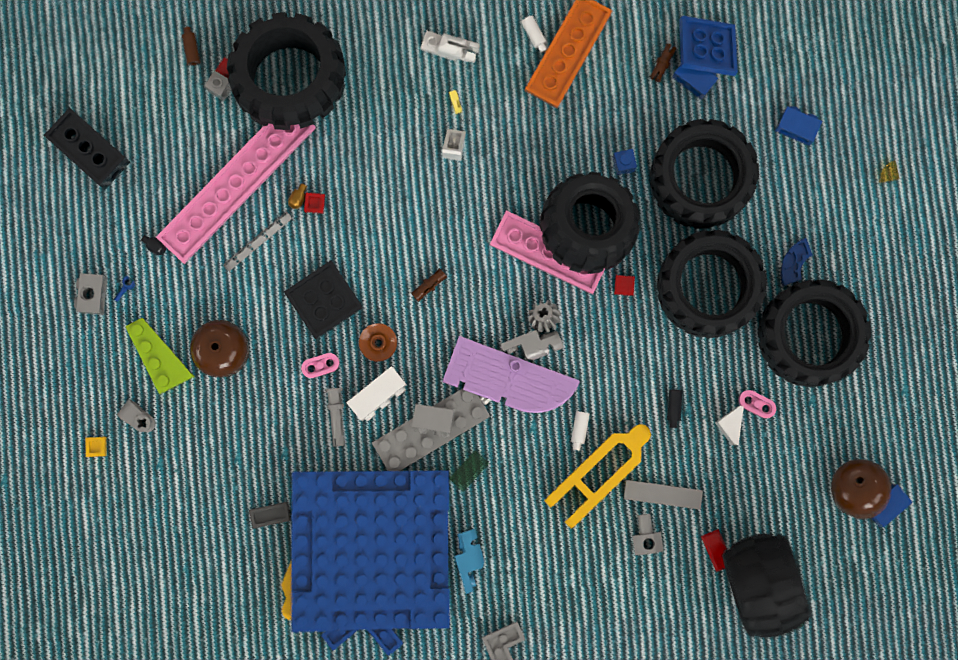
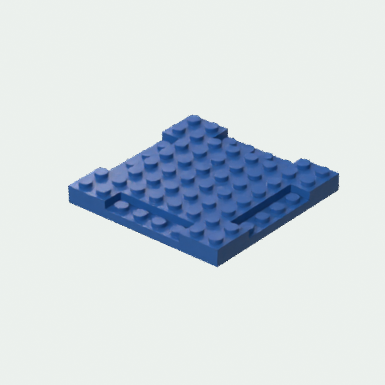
[291,471,450,632]

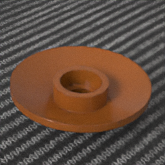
[359,323,397,362]

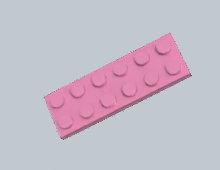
[490,210,605,295]

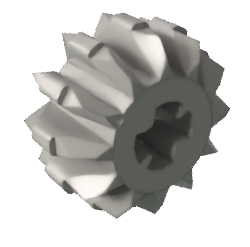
[528,300,561,333]

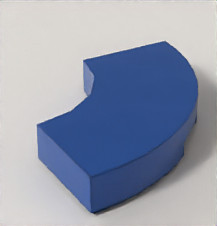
[780,238,813,286]

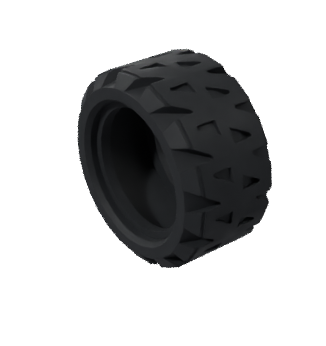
[650,119,759,229]
[657,229,767,338]
[758,279,872,387]

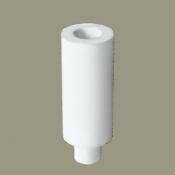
[521,16,547,53]
[571,411,590,451]

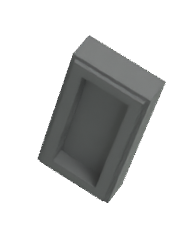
[249,502,291,529]

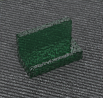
[449,450,489,492]

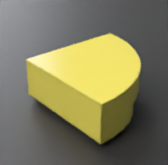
[449,90,462,114]

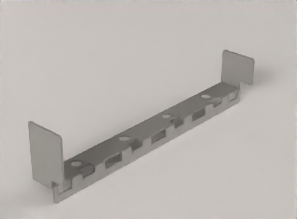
[222,210,296,275]

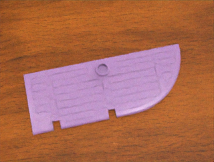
[442,336,580,413]

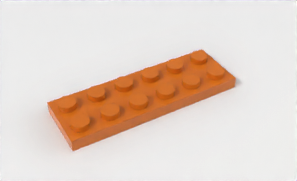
[525,0,613,109]

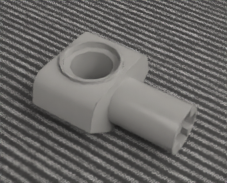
[632,514,664,555]

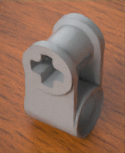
[117,399,156,432]

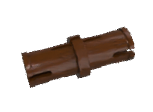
[649,43,677,82]
[411,268,447,302]

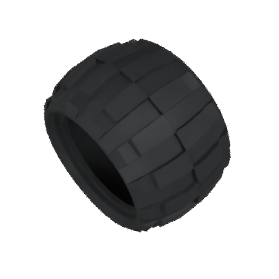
[540,172,640,274]
[722,533,811,638]

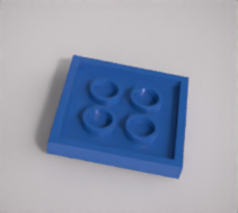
[679,16,738,76]

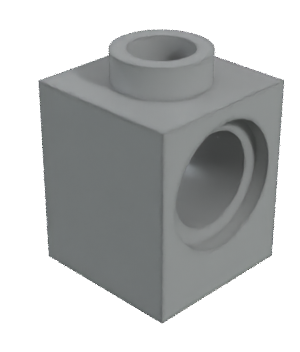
[204,70,231,101]

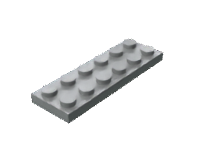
[372,388,491,471]

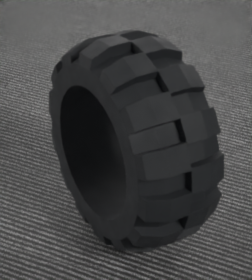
[227,12,346,130]

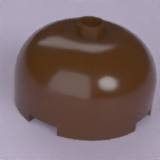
[190,320,249,378]
[831,459,892,519]

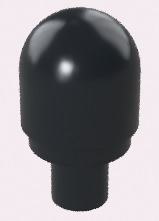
[141,235,166,256]

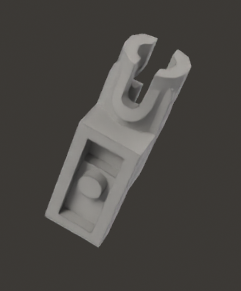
[500,330,564,360]

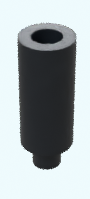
[667,389,683,428]

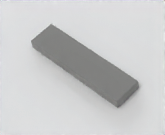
[623,480,703,510]

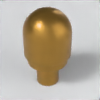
[288,183,307,209]

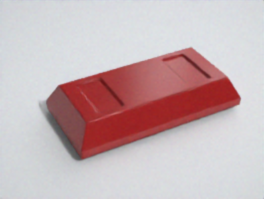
[701,529,727,572]

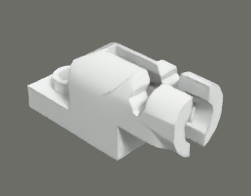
[421,30,480,62]

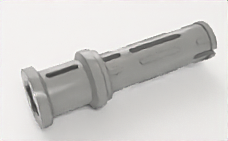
[325,388,345,447]

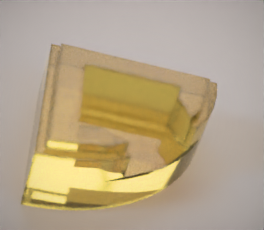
[879,160,900,183]

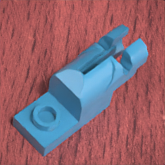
[455,529,485,594]

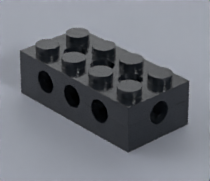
[43,107,130,190]

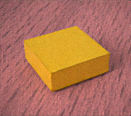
[85,437,107,457]

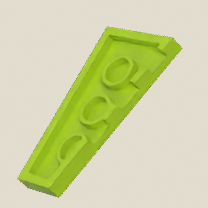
[125,318,195,394]

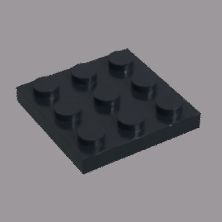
[284,260,363,340]

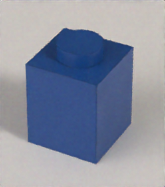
[612,149,637,176]

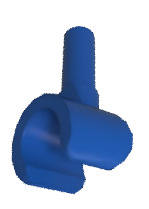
[114,276,135,302]

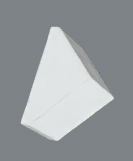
[442,129,466,161]
[715,406,744,445]

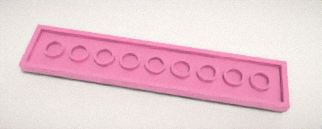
[156,124,316,264]

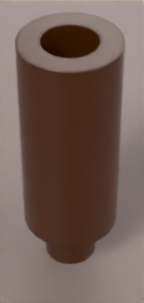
[182,27,201,66]

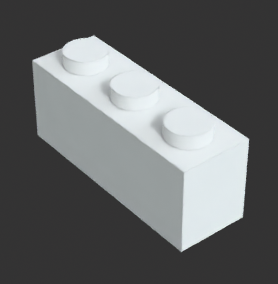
[347,366,407,421]

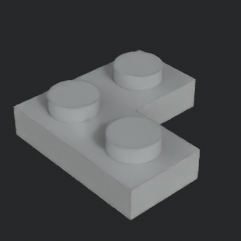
[482,621,525,660]

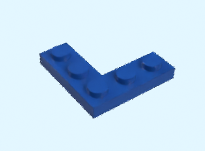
[321,629,404,656]

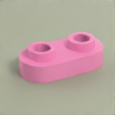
[301,353,340,378]
[738,390,776,418]

